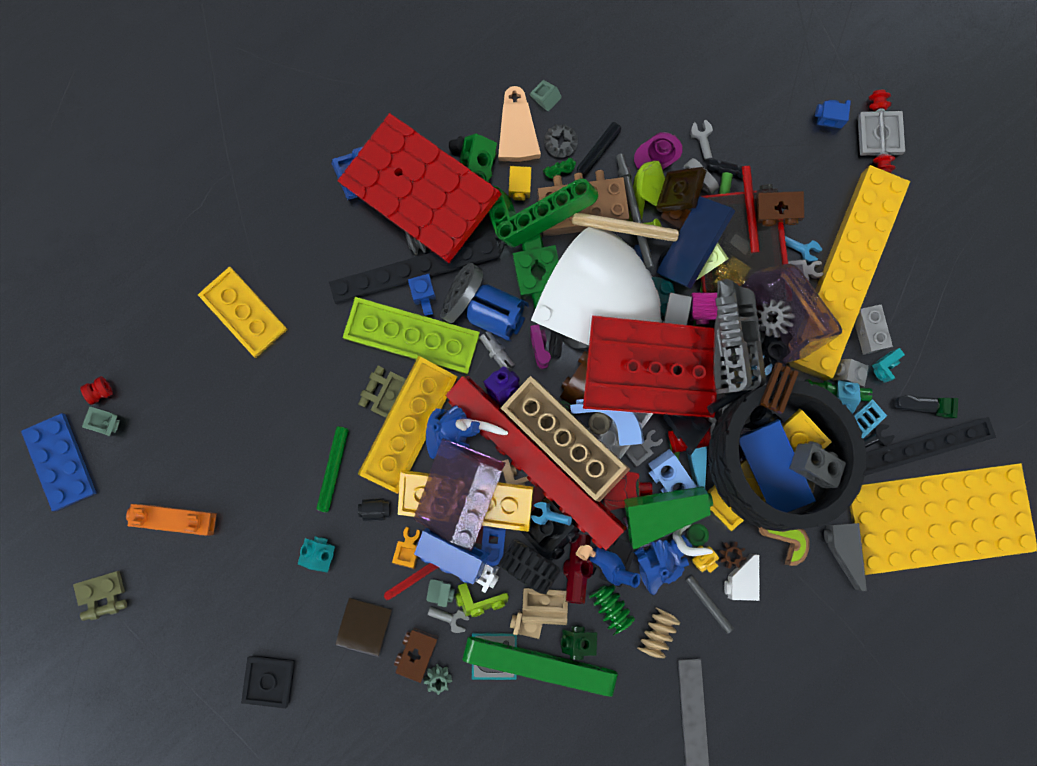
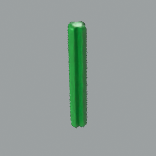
[316,426,348,512]

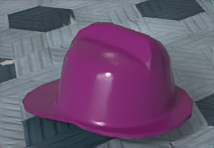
[634,132,683,170]

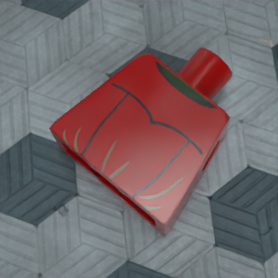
[603,472,653,511]

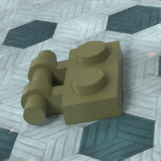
[358,366,406,418]
[73,571,127,621]

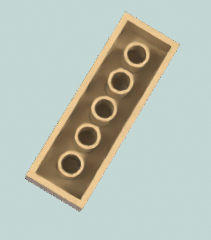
[501,376,630,502]

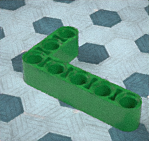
[489,178,598,247]

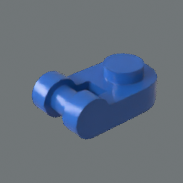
[481,526,506,566]

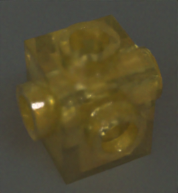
[714,256,751,288]

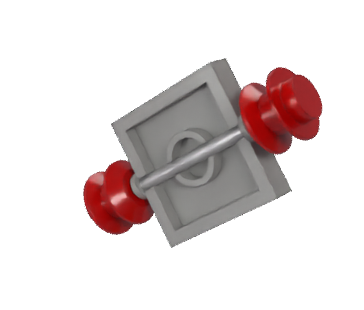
[858,90,905,173]

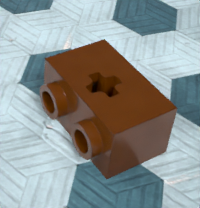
[757,191,804,226]
[394,627,439,683]

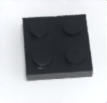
[241,656,294,709]

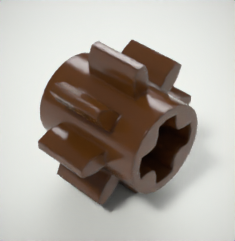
[717,541,746,569]

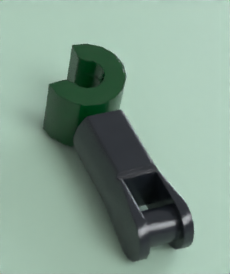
[895,395,959,419]

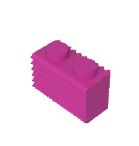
[690,293,718,325]

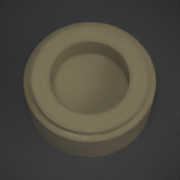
[588,412,611,434]

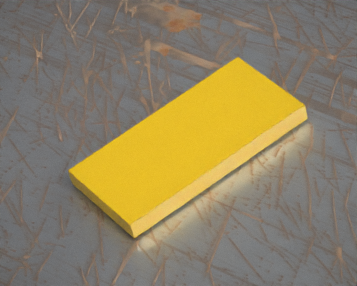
[198,266,288,358]

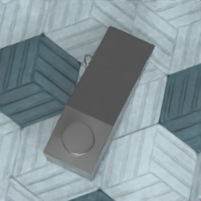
[824,523,867,591]

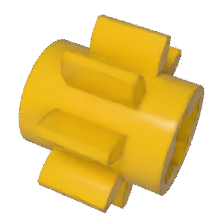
[691,546,719,573]

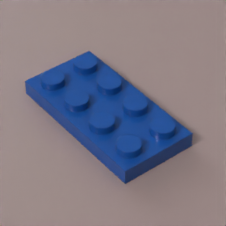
[21,413,97,511]

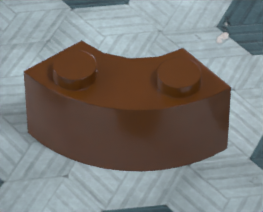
[560,351,588,405]

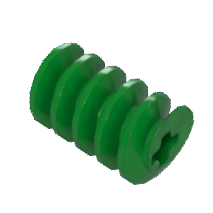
[588,584,635,635]

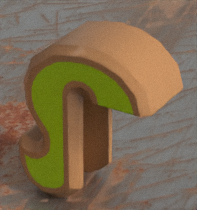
[758,527,809,566]

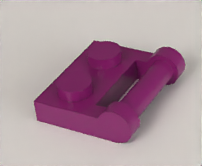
[530,324,551,369]

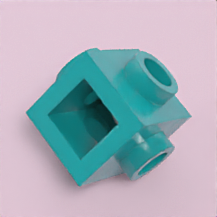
[298,536,335,572]

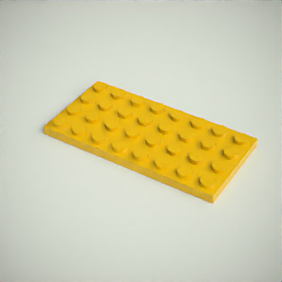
[850,463,1037,575]

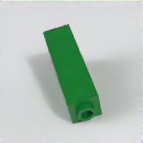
[624,486,713,549]

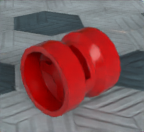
[80,376,113,405]

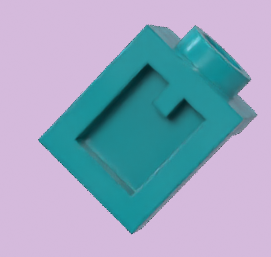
[871,348,905,382]

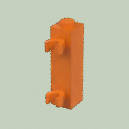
[126,504,217,536]

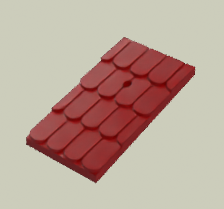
[337,113,502,263]
[583,315,717,418]

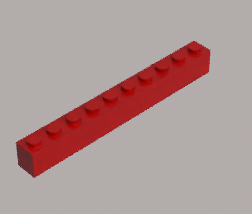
[445,376,627,550]

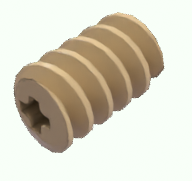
[637,607,680,658]

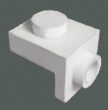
[476,565,500,593]

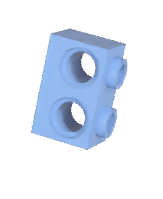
[648,449,696,493]

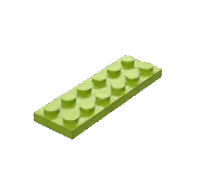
[343,297,480,374]

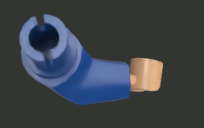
[576,545,641,588]

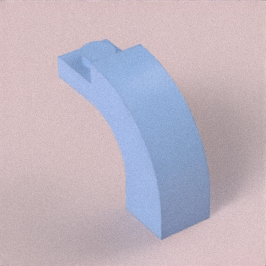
[570,399,644,446]

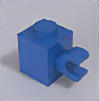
[408,274,436,316]

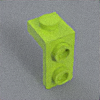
[454,583,509,617]

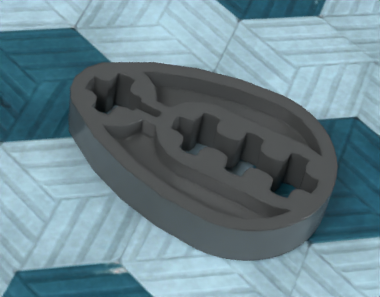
[440,263,483,323]

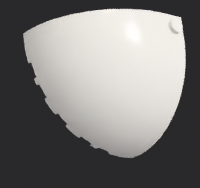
[531,227,662,345]

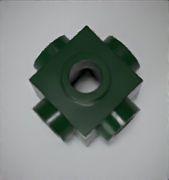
[561,626,597,660]

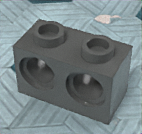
[789,441,846,488]

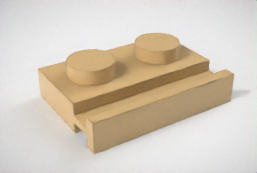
[522,588,568,625]

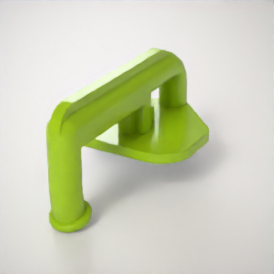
[629,161,665,227]

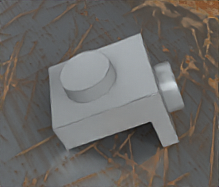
[831,359,869,387]

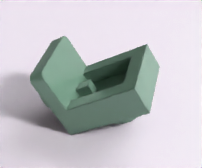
[82,406,120,436]
[426,579,455,607]

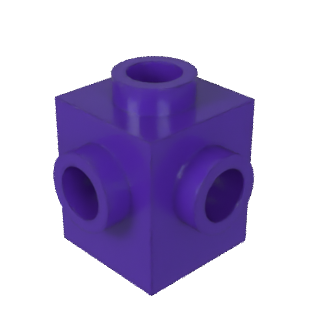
[483,366,520,406]

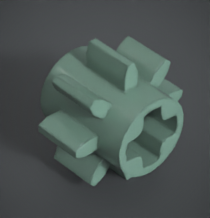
[423,664,452,695]

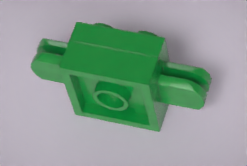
[513,234,559,309]

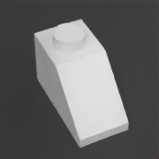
[724,554,759,601]

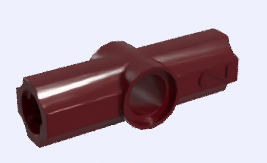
[563,534,593,604]

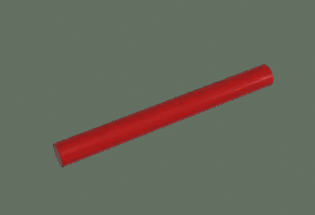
[742,166,760,253]

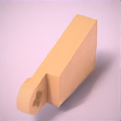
[498,86,541,162]

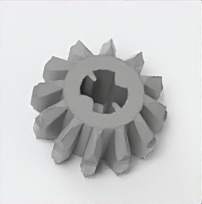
[757,300,795,337]

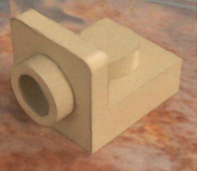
[500,459,529,486]
[510,610,542,639]

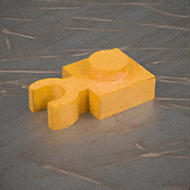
[392,527,421,569]

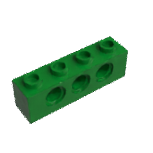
[459,133,497,182]

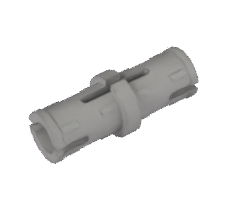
[479,331,515,369]

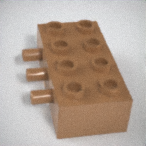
[537,170,630,237]

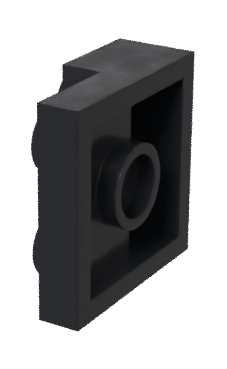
[521,497,580,560]

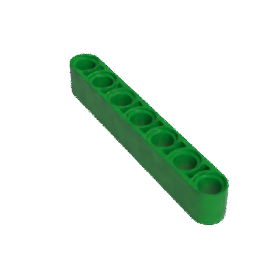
[462,636,618,696]

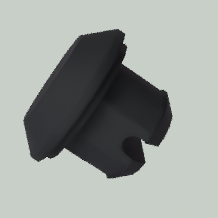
[449,136,464,155]

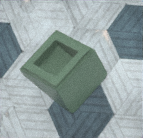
[529,80,561,111]

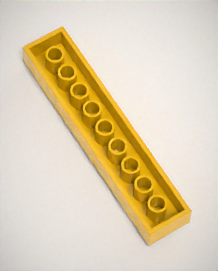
[788,165,910,381]

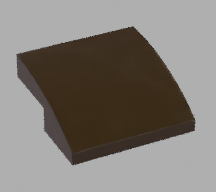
[336,598,392,657]

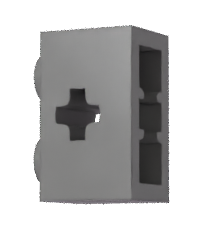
[855,304,893,355]

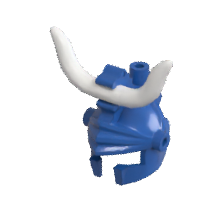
[426,405,508,460]
[634,524,713,595]

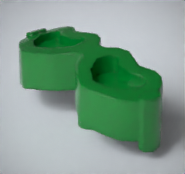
[543,158,576,179]

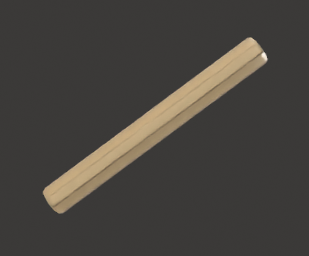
[572,212,679,242]

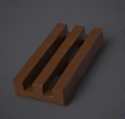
[760,362,799,414]

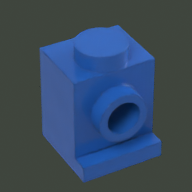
[815,100,851,128]

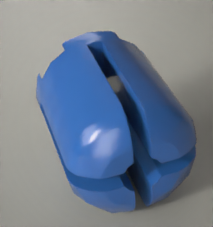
[467,284,529,341]

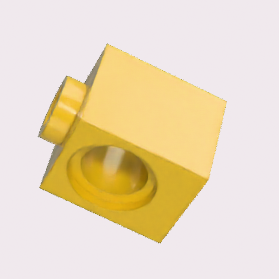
[509,166,531,201]

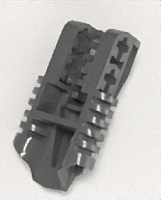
[713,279,766,394]

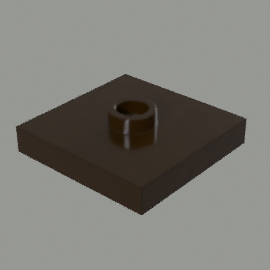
[656,167,707,212]

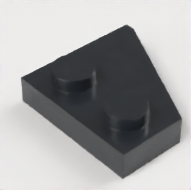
[663,414,713,455]

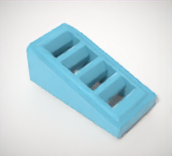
[853,399,887,438]
[687,446,707,488]

